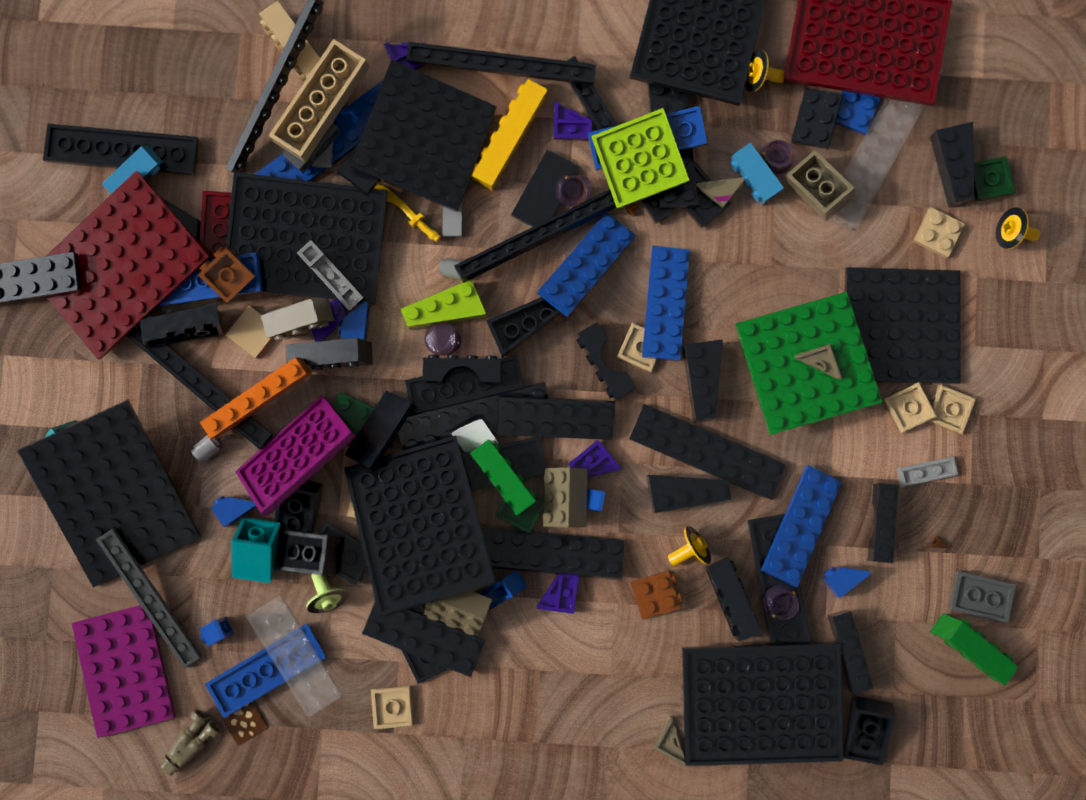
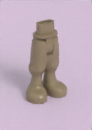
[160,708,222,776]

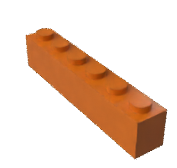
[200,357,312,439]

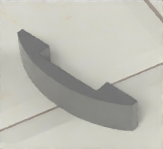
[297,240,363,311]

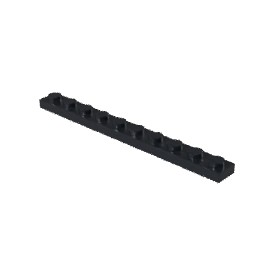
[225,0,325,173]
[406,42,596,85]
[567,56,672,225]
[454,189,617,283]
[127,324,273,449]

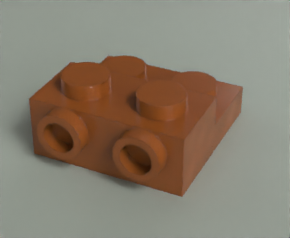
[198,246,255,303]
[631,571,682,620]

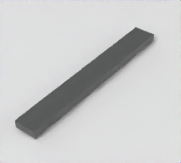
[96,528,202,669]

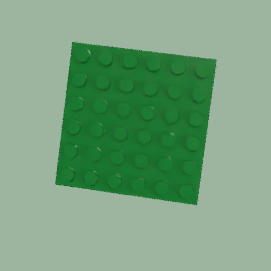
[735,291,882,436]

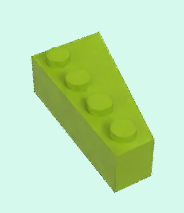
[401,280,487,330]

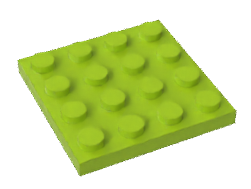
[591,108,690,209]

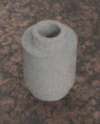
[439,258,462,280]
[191,435,221,462]

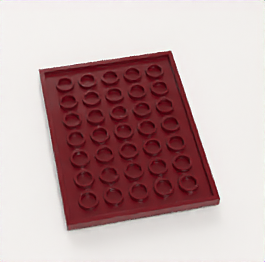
[783,0,952,106]
[46,171,212,360]

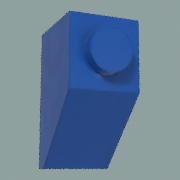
[338,302,370,341]
[587,488,606,512]
[211,496,257,527]
[822,566,871,598]
[480,570,527,610]
[200,617,234,646]

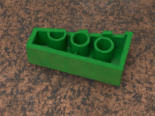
[470,439,536,516]
[930,613,1018,686]

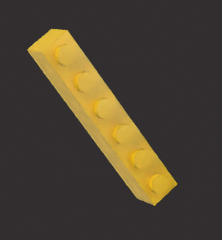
[472,79,548,191]

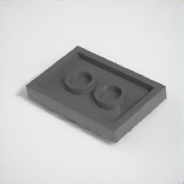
[949,571,1016,623]

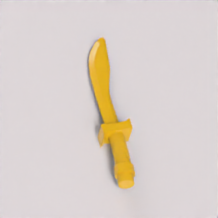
[373,185,441,242]

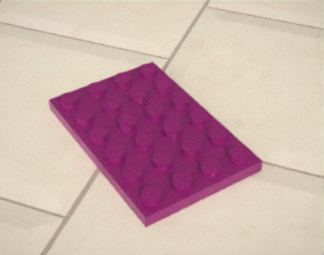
[236,394,355,517]
[71,605,176,738]

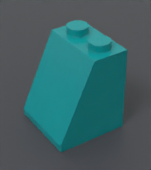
[231,517,281,583]

